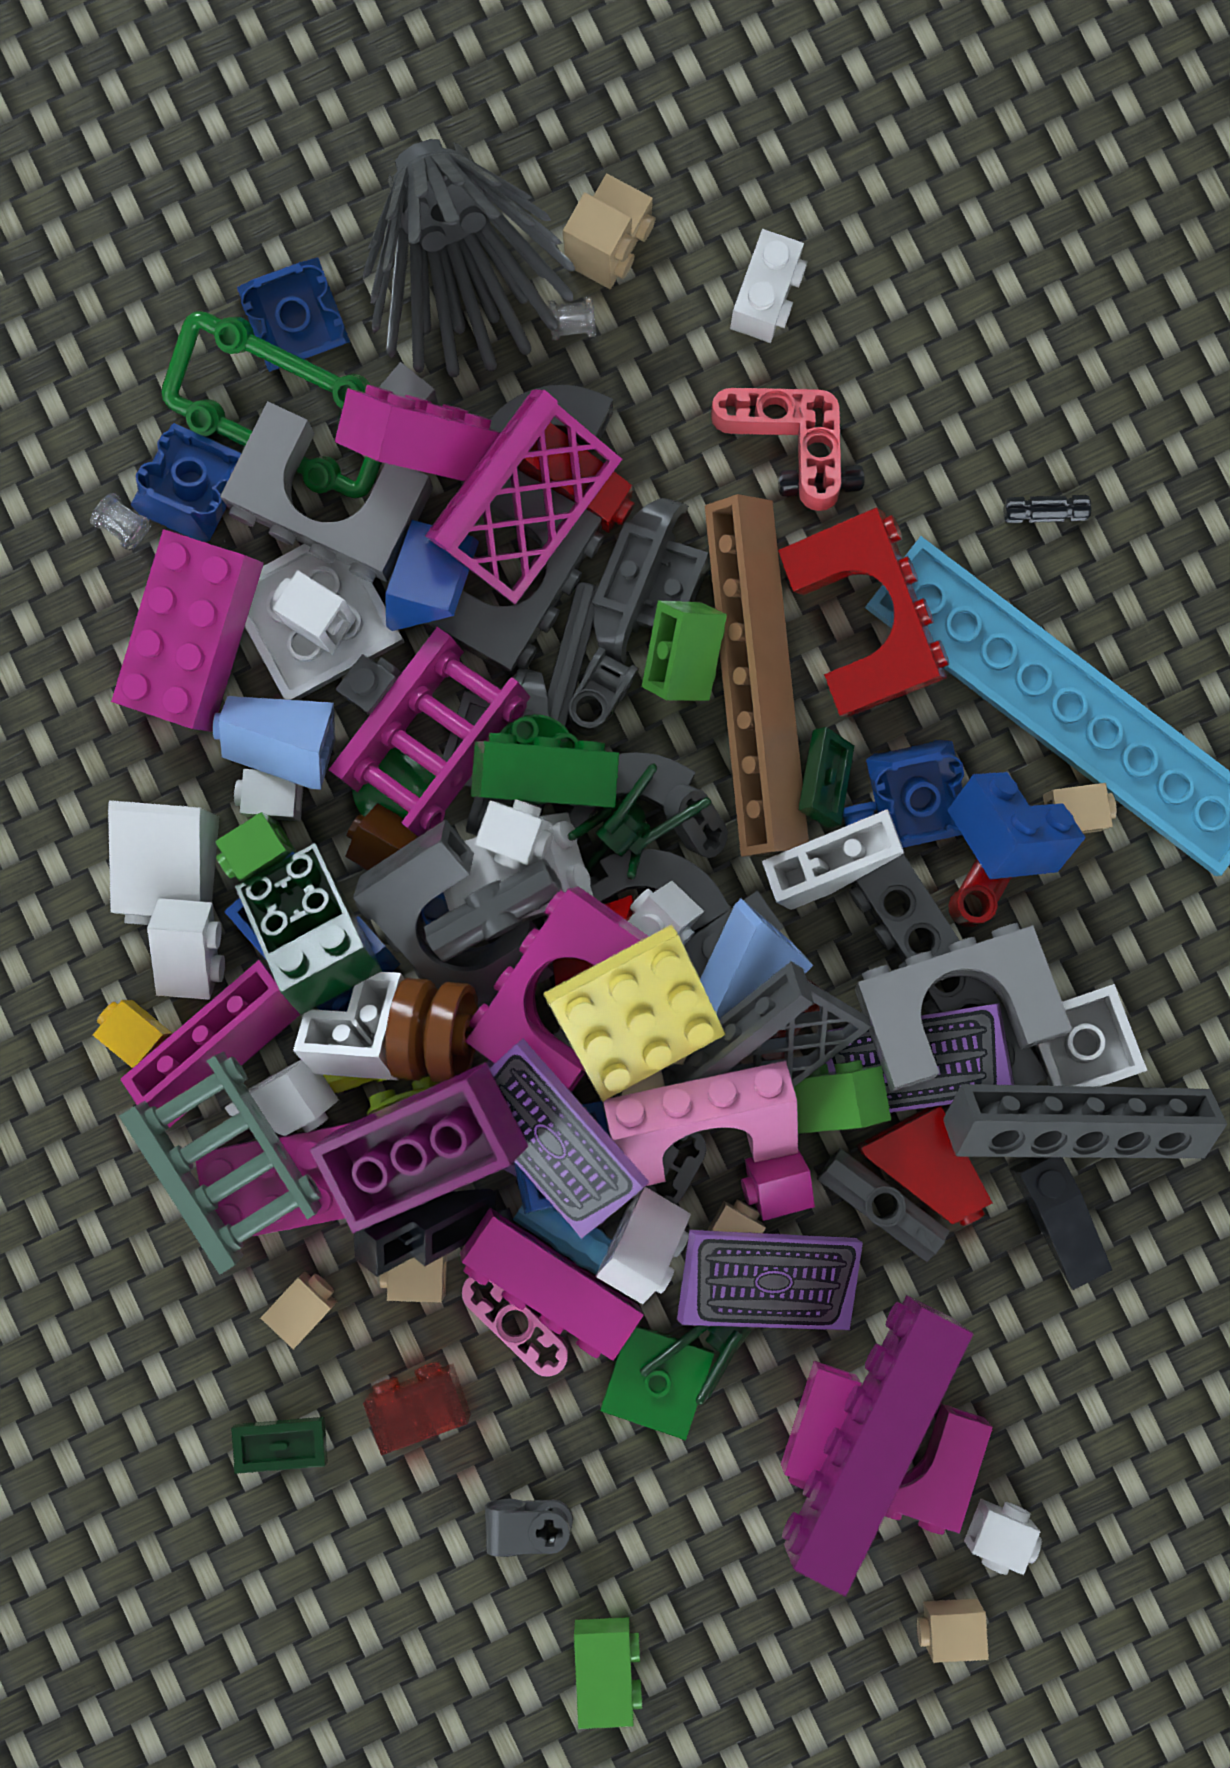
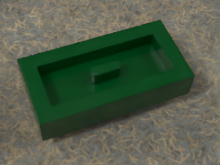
[798,727,855,828]
[231,1417,328,1474]

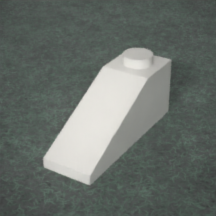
[762,810,905,910]

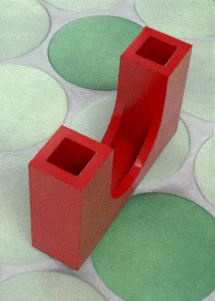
[778,507,949,717]

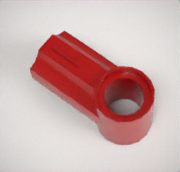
[948,858,1012,927]

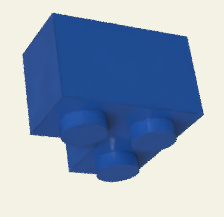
[947,772,1086,879]

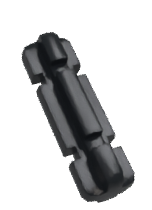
[778,465,865,497]
[1003,495,1092,523]

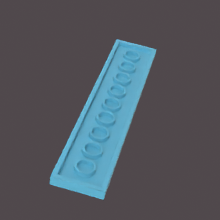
[865,536,1230,876]

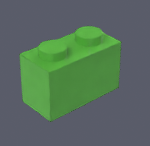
[642,600,727,701]
[215,812,297,882]
[793,1060,891,1133]
[574,1617,642,1729]

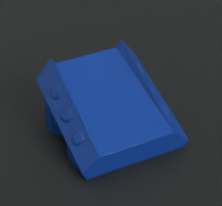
[237,257,350,372]
[131,423,242,542]
[866,740,964,848]

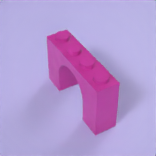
[465,886,649,1093]
[781,1361,993,1535]

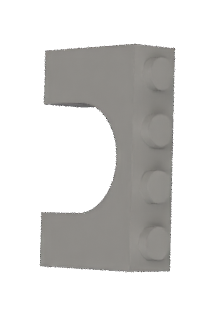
[220,401,433,583]
[855,923,1072,1092]

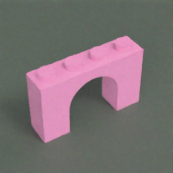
[603,1061,798,1186]

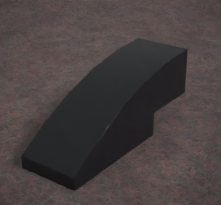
[354,1188,496,1277]

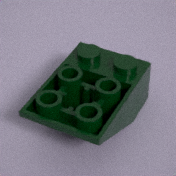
[235,843,382,1015]

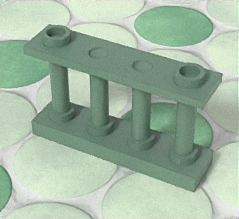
[119,1051,322,1275]

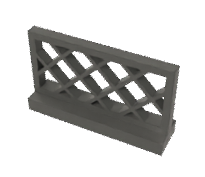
[661,962,872,1087]

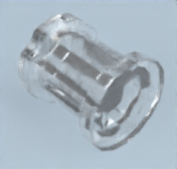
[548,296,596,341]
[90,493,151,551]

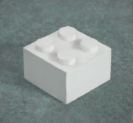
[1034,984,1147,1087]

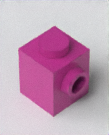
[741,1149,815,1221]

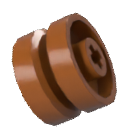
[385,977,478,1084]

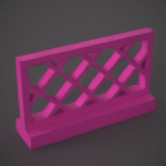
[425,390,622,604]

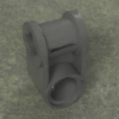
[569,647,639,736]
[485,1499,573,1557]

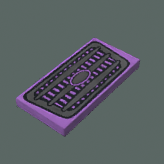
[826,1003,1014,1113]
[489,1039,649,1238]
[677,1230,863,1330]

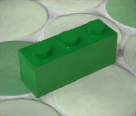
[471,733,619,808]

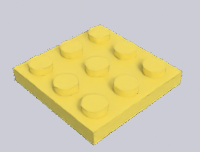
[544,924,726,1102]

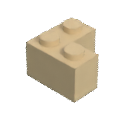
[563,173,656,290]

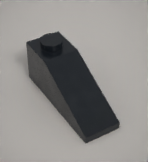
[1009,1157,1112,1290]

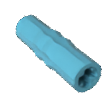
[513,1205,626,1295]

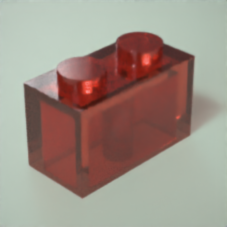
[363,1361,471,1456]

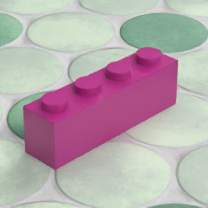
[120,960,300,1128]
[460,1208,644,1361]

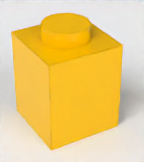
[93,1000,173,1068]

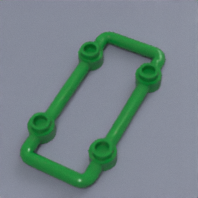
[161,311,382,499]

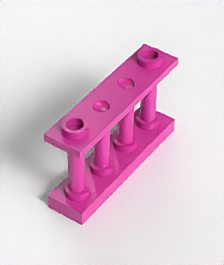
[329,627,530,837]

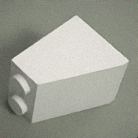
[108,801,220,925]
[444,812,593,925]

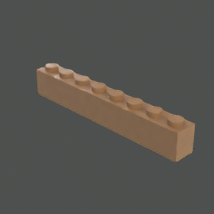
[705,494,809,857]

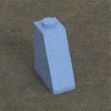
[213,696,335,790]
[700,898,813,1019]

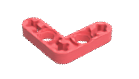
[711,388,841,511]

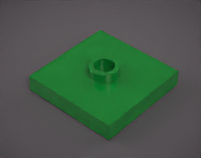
[600,1325,714,1440]

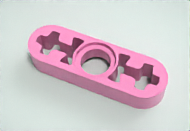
[462,1277,568,1377]

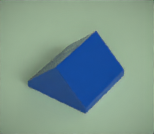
[385,520,479,631]

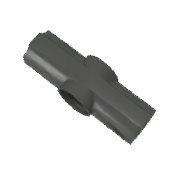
[424,859,564,962]
[817,1148,950,1262]

